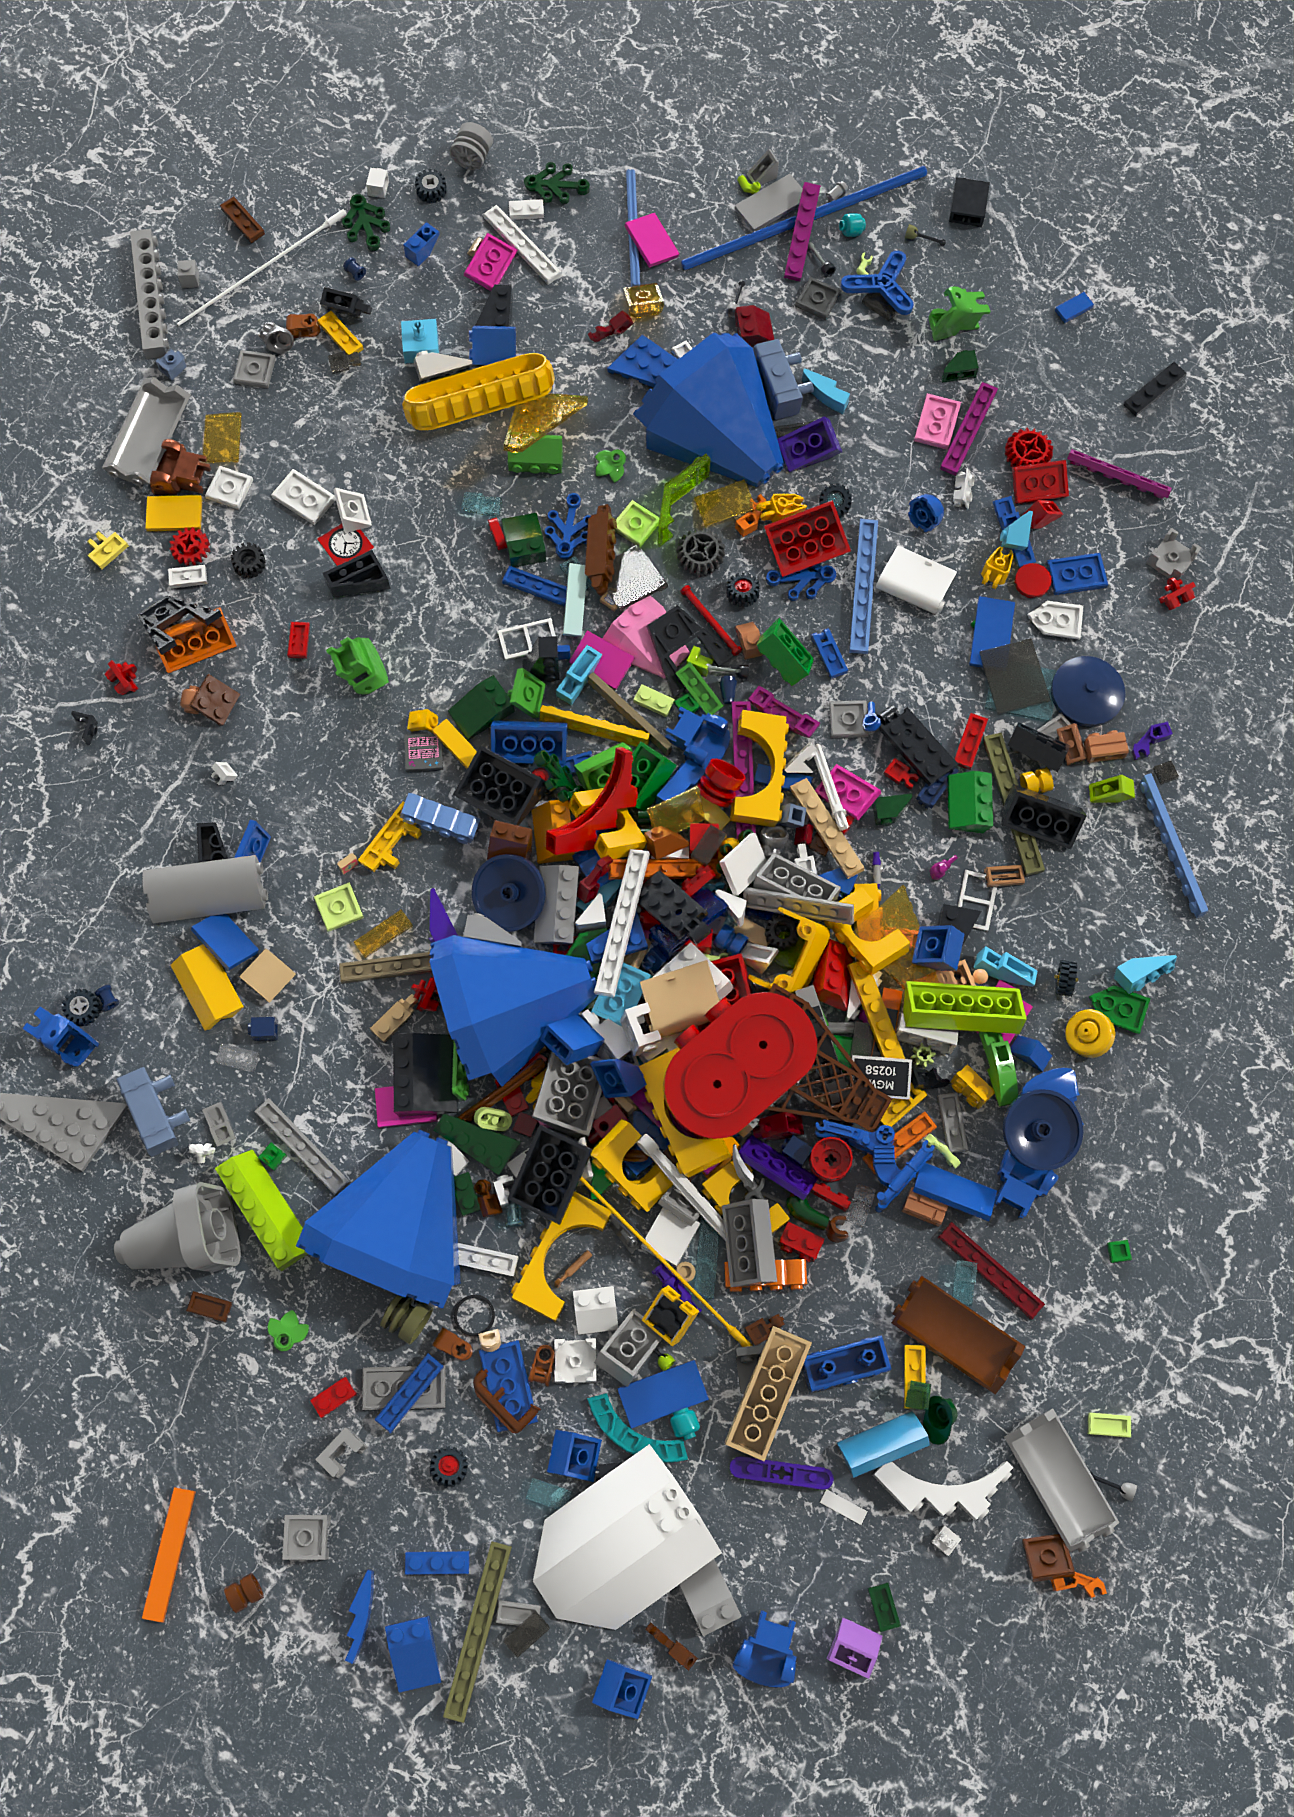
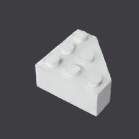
[652,942,734,1000]

